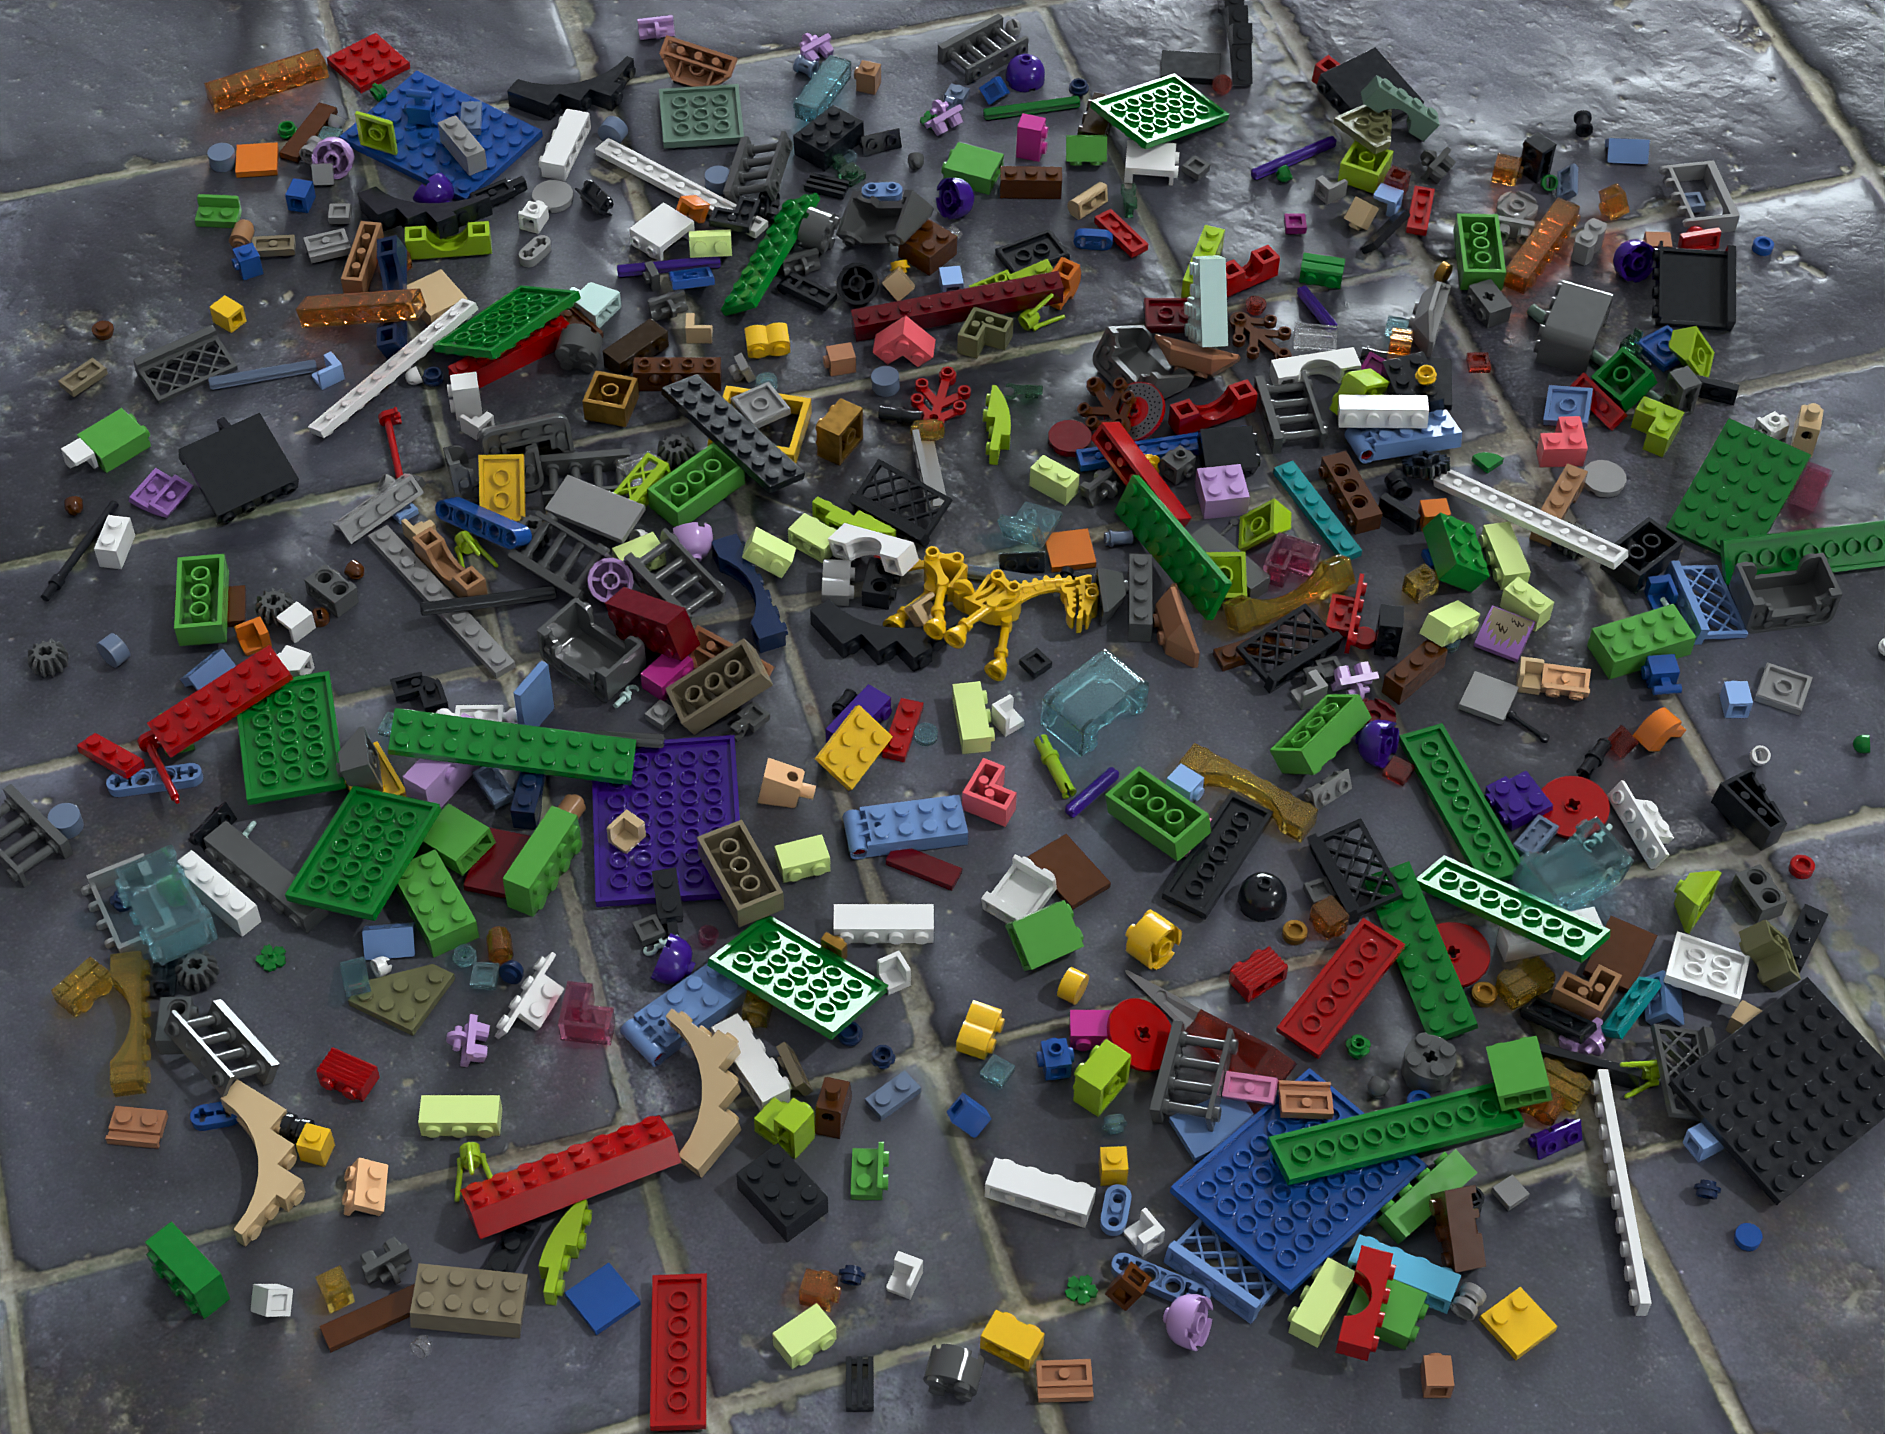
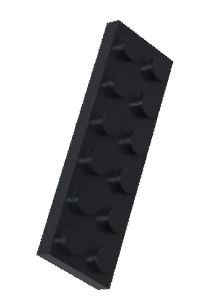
[1162,792,1274,920]

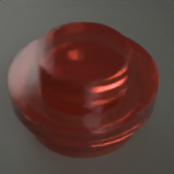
[1212,74,1232,95]
[1245,296,1267,315]

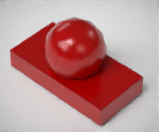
[1678,226,1722,250]

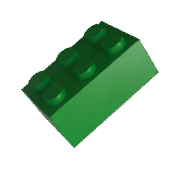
[1422,512,1490,593]
[145,1221,230,1319]

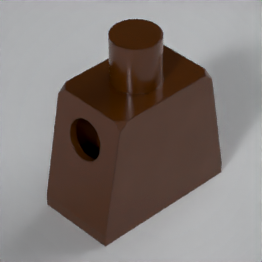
[815,1077,852,1139]

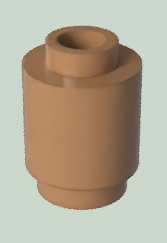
[229,219,255,248]
[557,794,586,820]

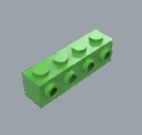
[1376,1149,1477,1244]

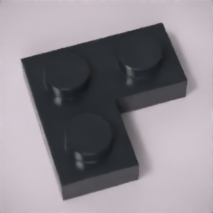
[709,196,761,234]

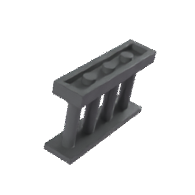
[938,13,1029,85]
[723,131,793,205]
[1253,371,1328,454]
[540,448,633,509]
[507,510,613,602]
[623,528,726,620]
[0,784,73,888]
[164,999,280,1097]
[1149,1020,1239,1131]

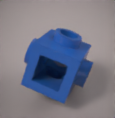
[1036,1038,1074,1081]

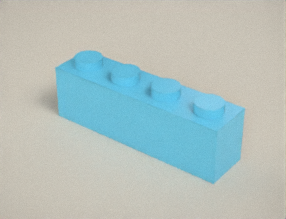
[1347,1234,1461,1314]

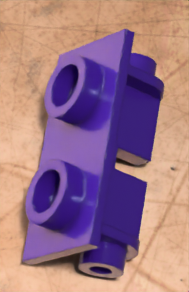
[1528,1118,1583,1160]

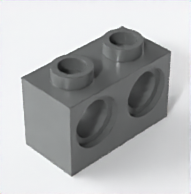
[1662,366,1702,417]
[304,564,359,618]
[1730,864,1787,923]
[155,996,199,1055]

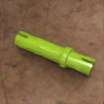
[1033,734,1077,799]

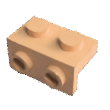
[1540,663,1591,701]
[342,1157,388,1216]

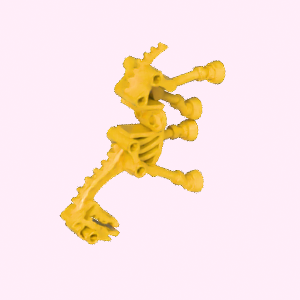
[883,546,1099,681]

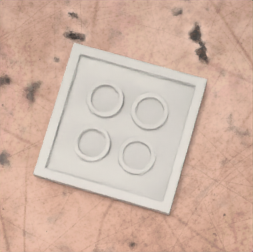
[1663,931,1750,1007]

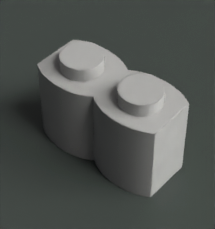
[1571,218,1607,266]
[821,559,855,606]

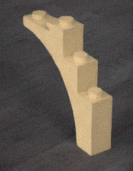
[665,1009,741,1178]
[220,1079,305,1247]

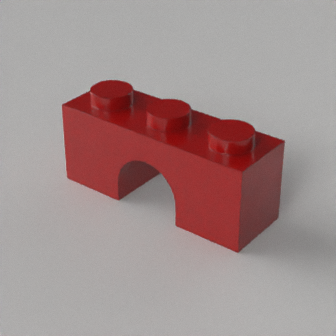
[1226,245,1280,297]

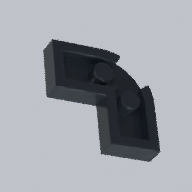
[390,672,449,712]

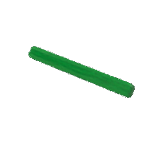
[983,96,1080,120]

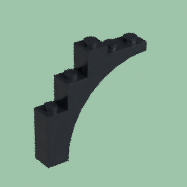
[1217,0,1253,86]
[507,56,636,121]
[357,186,493,240]
[810,599,962,672]

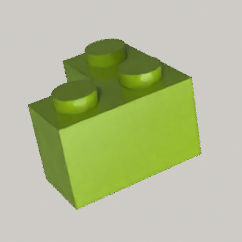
[1329,368,1390,415]
[1631,396,1685,457]
[754,1097,815,1159]

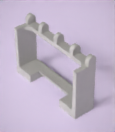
[1659,161,1740,233]
[81,853,181,965]

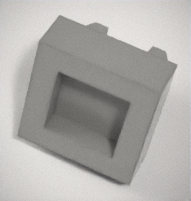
[728,353,756,383]

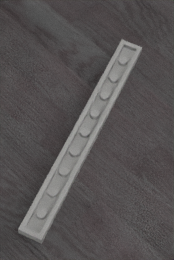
[368,525,516,679]

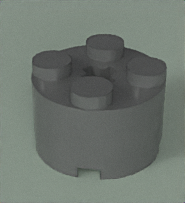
[797,206,840,254]
[555,323,603,373]
[1400,1033,1456,1095]
[923,1344,985,1402]

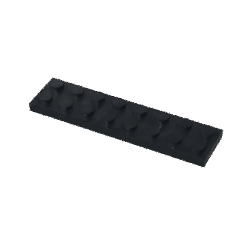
[661,374,805,494]

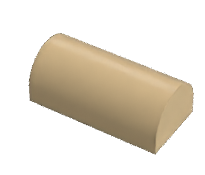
[1068,182,1108,220]

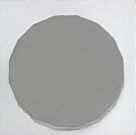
[532,180,573,213]
[1497,191,1538,221]
[1584,460,1627,498]

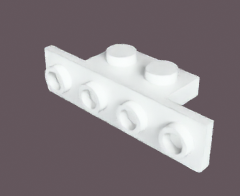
[1607,780,1674,869]
[494,952,564,1039]

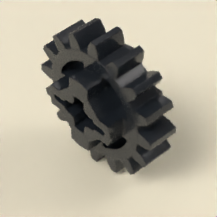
[1402,450,1450,480]

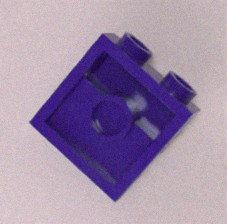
[1484,771,1553,831]

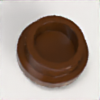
[92,321,114,340]

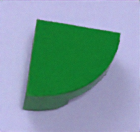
[1472,452,1504,473]

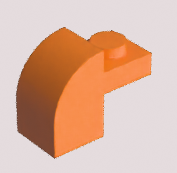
[1050,257,1081,310]
[1632,707,1686,751]

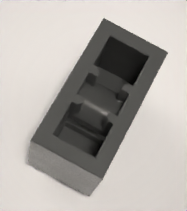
[1466,279,1512,328]

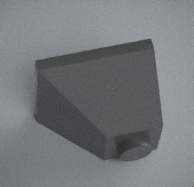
[1094,568,1129,626]
[336,726,384,792]

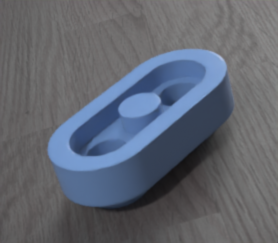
[862,182,902,201]
[1100,1184,1131,1236]

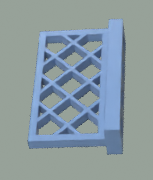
[1664,561,1748,645]
[1164,1218,1280,1324]

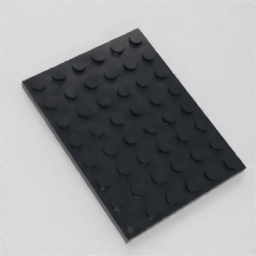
[1668,977,1885,1206]

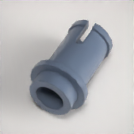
[1104,530,1133,548]

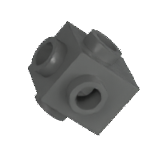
[1160,445,1196,485]

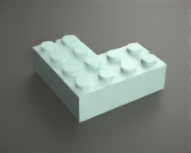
[1184,255,1228,347]

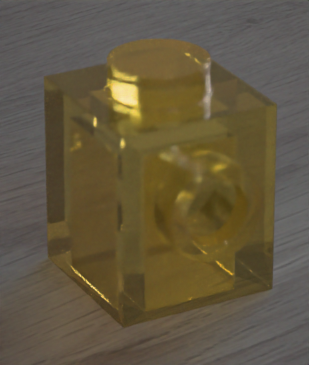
[1402,563,1440,604]
[742,990,773,1028]
[315,1265,355,1313]

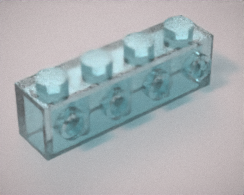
[793,55,851,122]

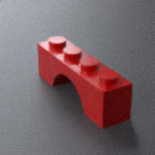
[1168,379,1258,435]
[1335,1245,1396,1361]

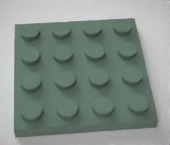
[659,84,744,149]

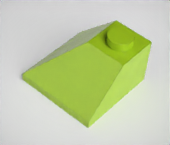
[355,111,398,155]
[1669,326,1715,377]
[1238,498,1292,552]
[1206,552,1247,600]
[1674,870,1722,934]

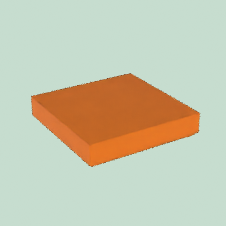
[235,142,279,178]
[1043,528,1096,572]

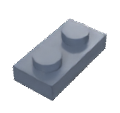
[460,101,483,135]
[865,1070,921,1121]

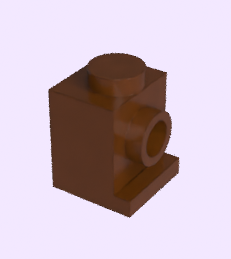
[1105,1261,1152,1311]

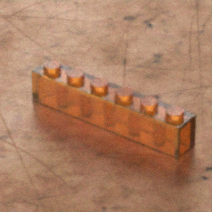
[204,48,329,113]
[1503,197,1581,294]
[296,288,427,328]

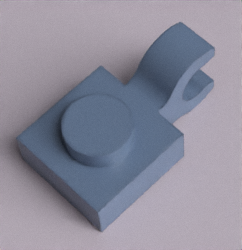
[944,83,970,111]

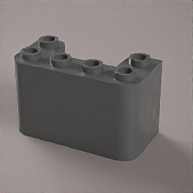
[1534,280,1614,375]
[1729,553,1843,633]
[537,597,647,703]

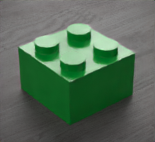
[1591,347,1658,412]

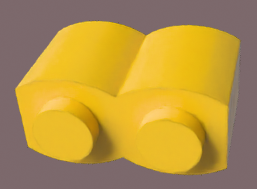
[744,323,790,358]
[956,1000,1005,1060]

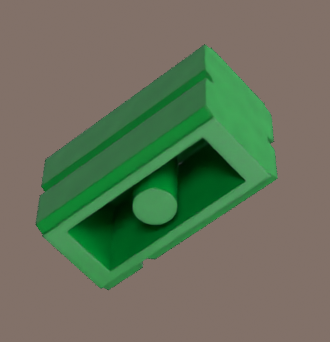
[1299,252,1345,289]

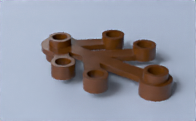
[1229,312,1292,359]
[1077,376,1136,433]

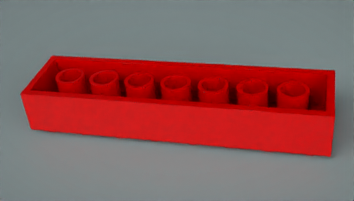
[460,1115,682,1239]

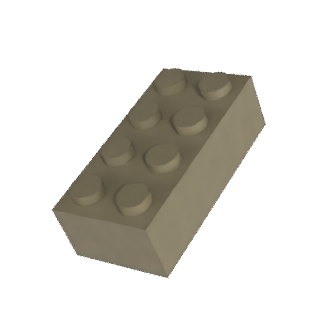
[665,638,773,735]
[697,820,784,927]
[410,1263,528,1338]

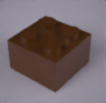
[898,219,957,276]

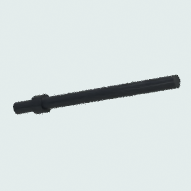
[41,500,119,602]

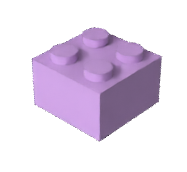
[1195,464,1250,519]

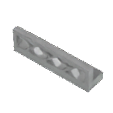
[912,429,948,512]
[332,473,424,544]

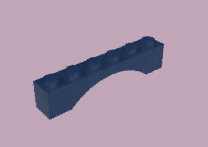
[377,235,407,360]
[712,533,788,653]

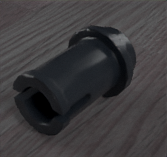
[1360,346,1388,361]
[831,689,857,717]

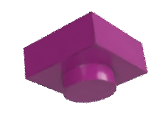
[1284,213,1307,234]
[1361,351,1385,375]

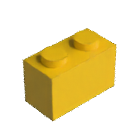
[980,1310,1045,1372]

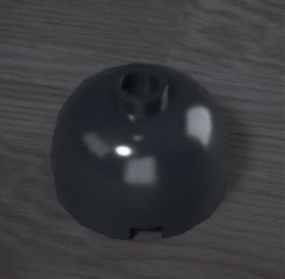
[837,262,879,305]
[1237,872,1287,922]

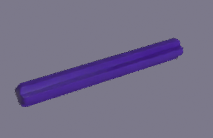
[1251,136,1337,180]
[617,256,721,277]

